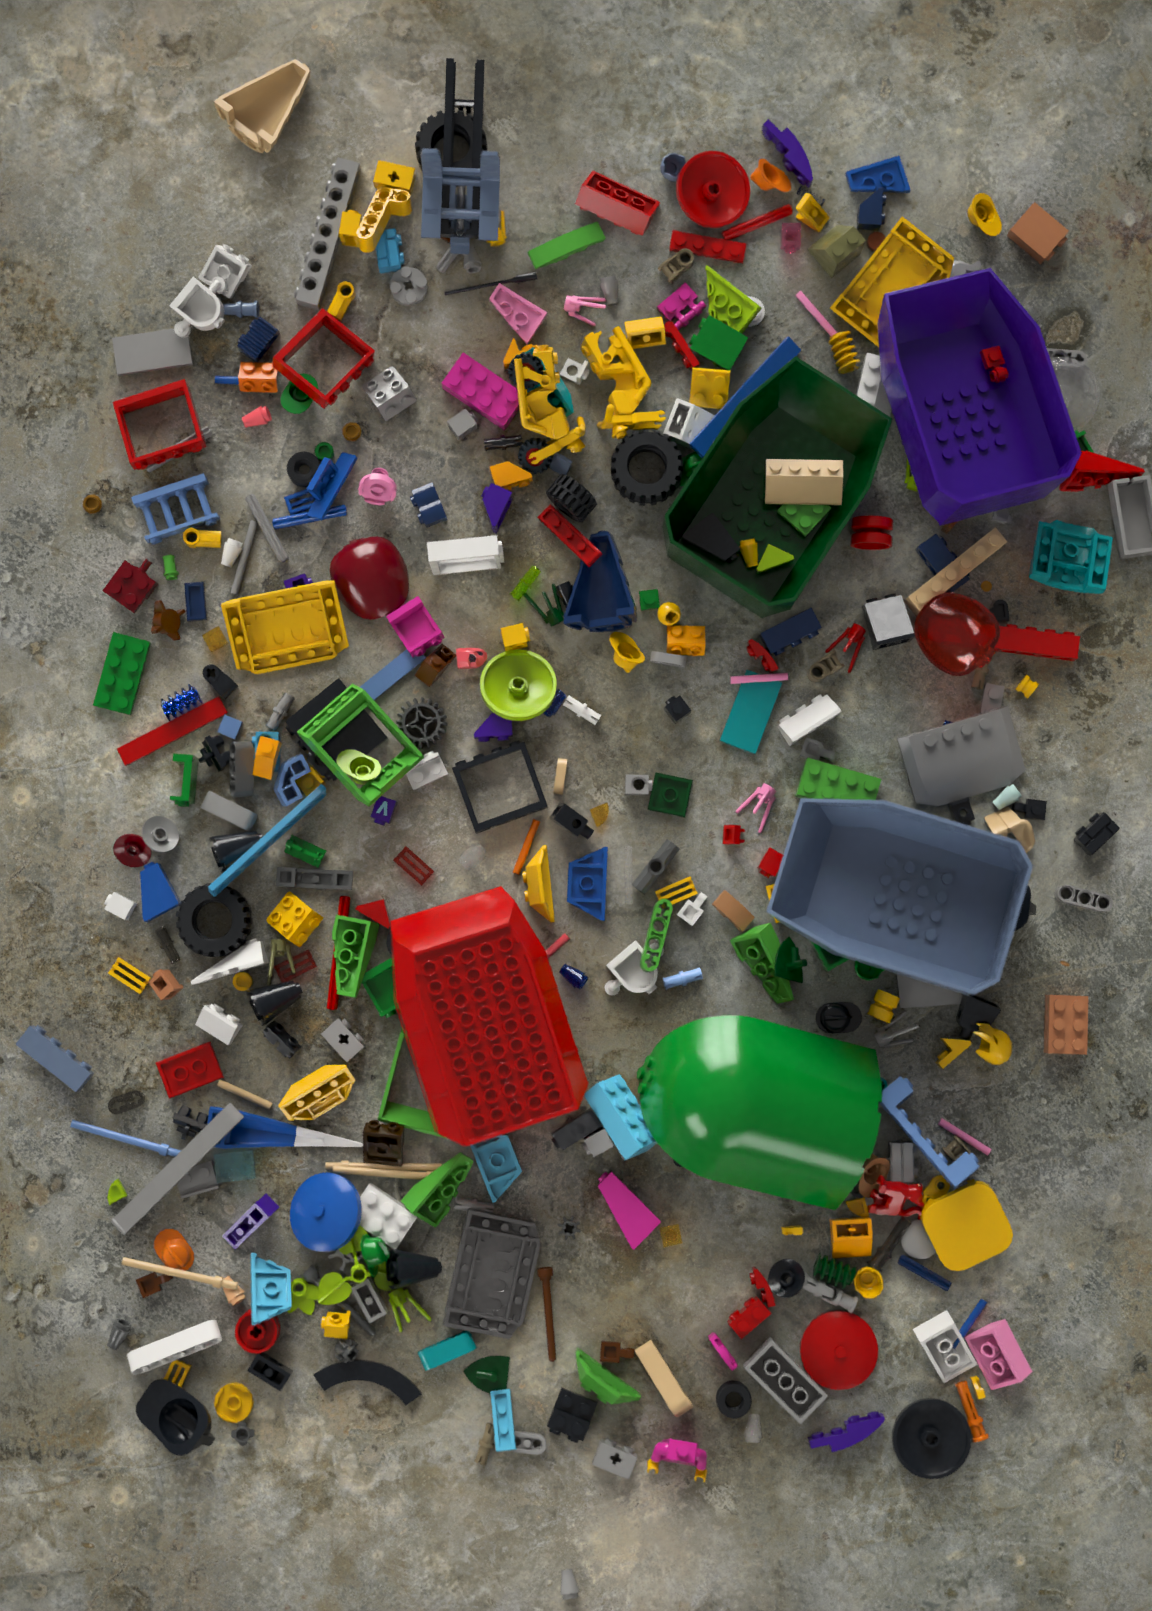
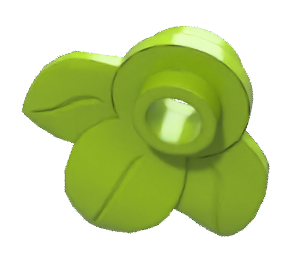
[287,1278,319,1315]

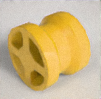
[1015,675,1039,699]

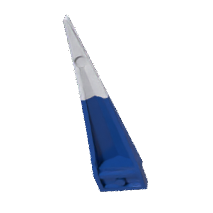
[207,1106,363,1149]

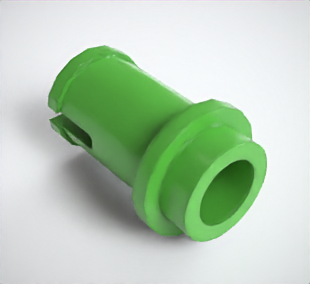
[162,555,179,580]

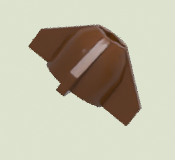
[151,600,186,641]

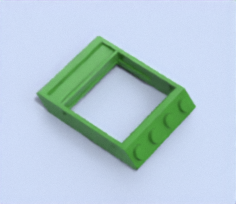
[297,684,424,807]

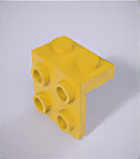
[266,891,324,948]

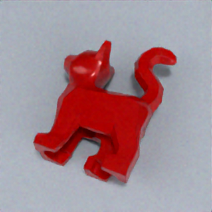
[867,1175,925,1220]

